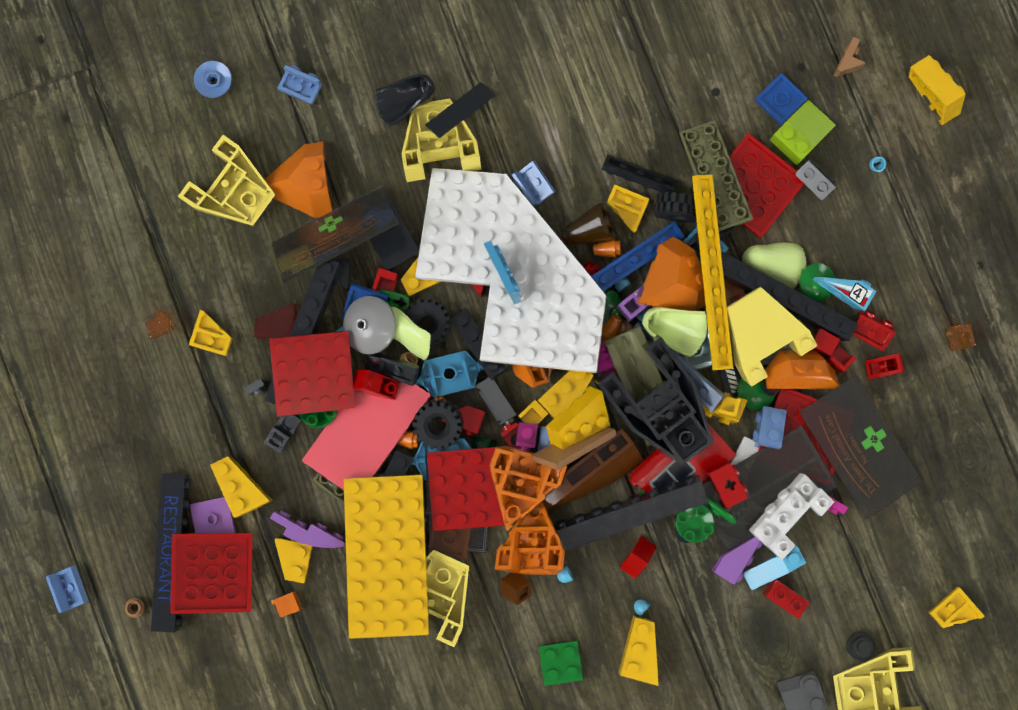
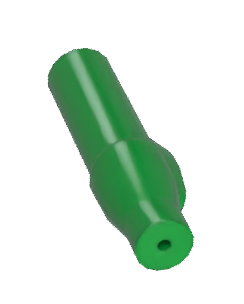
[707,496,736,524]

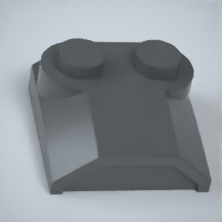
[776,670,827,710]

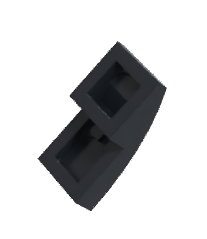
[264,415,302,453]

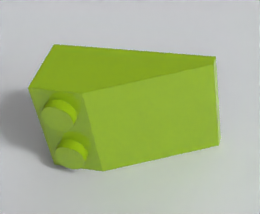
[770,100,836,165]

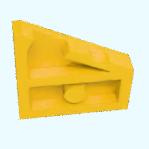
[607,184,649,233]
[401,256,442,297]
[189,310,233,357]
[275,538,313,583]
[928,587,984,628]

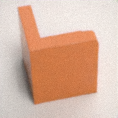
[271,591,303,617]

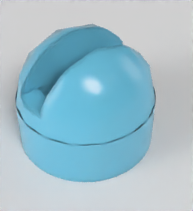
[869,157,886,172]
[614,277,631,293]
[557,566,573,583]
[634,599,650,617]

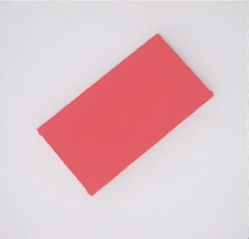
[301,360,431,490]

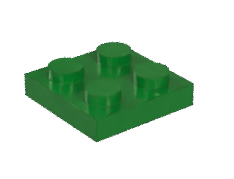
[539,640,583,686]

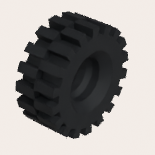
[653,192,697,223]
[404,298,451,348]
[413,399,464,450]

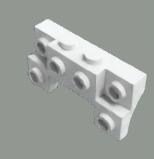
[749,473,834,560]

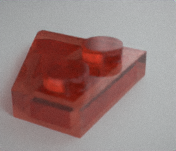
[254,303,296,339]

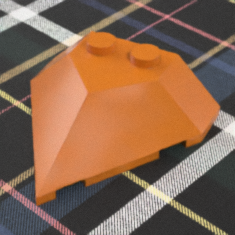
[264,142,334,218]
[637,236,706,311]
[490,446,567,531]
[495,501,565,575]

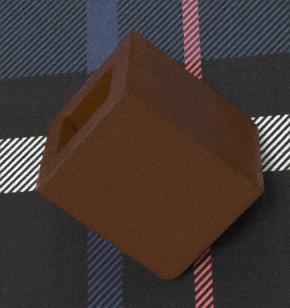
[500,573,531,605]

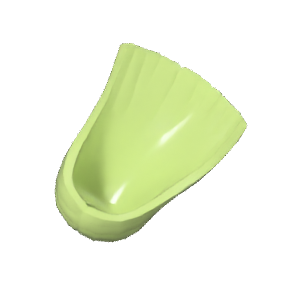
[742,242,807,289]
[391,307,431,360]
[642,307,708,357]

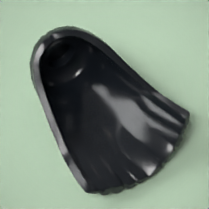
[375,74,435,125]

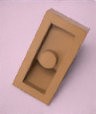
[833,37,866,77]

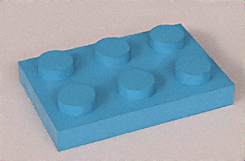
[484,240,522,305]

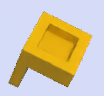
[717,396,745,421]
[518,400,548,425]

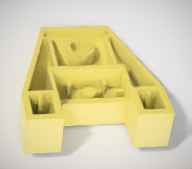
[402,98,482,182]
[178,135,275,226]
[727,287,817,387]
[426,550,469,647]
[833,647,922,710]

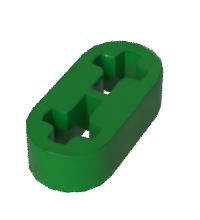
[378,289,411,311]

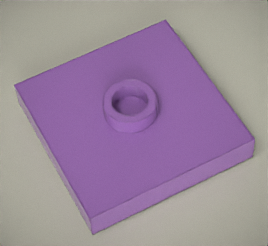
[190,497,236,533]

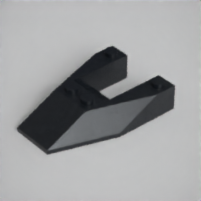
[595,334,714,465]

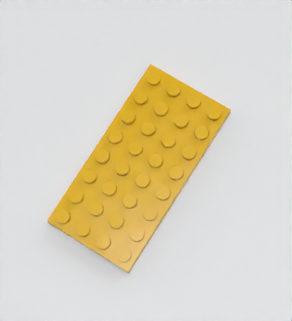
[344,475,429,639]

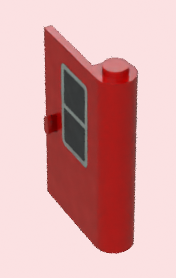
[629,423,736,517]

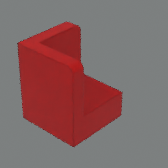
[372,268,399,294]
[812,329,840,358]
[826,346,857,373]

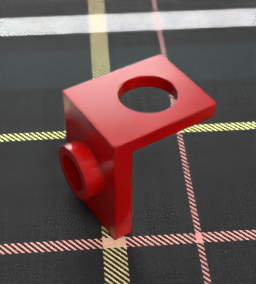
[501,423,519,449]

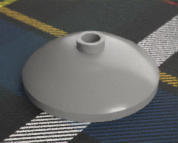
[343,296,396,354]

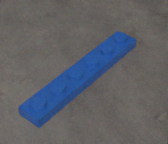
[591,221,685,291]

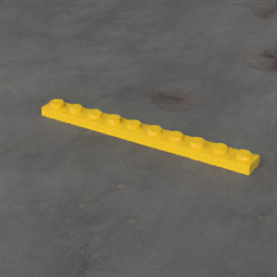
[692,175,733,371]

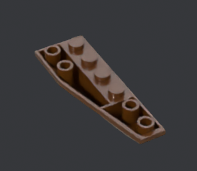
[542,429,644,512]

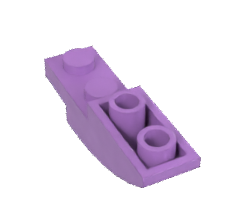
[270,510,346,548]

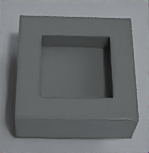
[244,378,268,397]

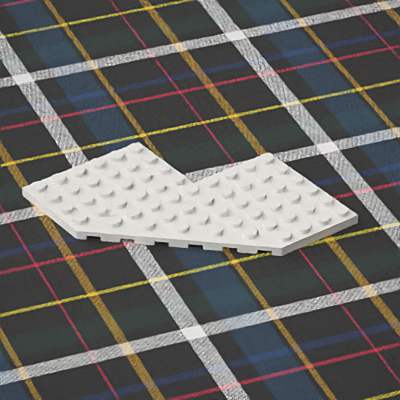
[415,168,606,373]

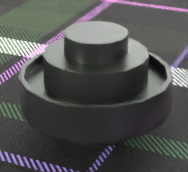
[846,632,876,661]

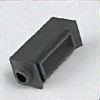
[475,377,516,426]

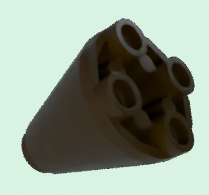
[562,202,617,245]

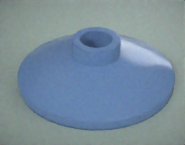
[194,61,232,98]

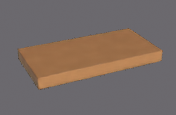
[532,427,616,470]

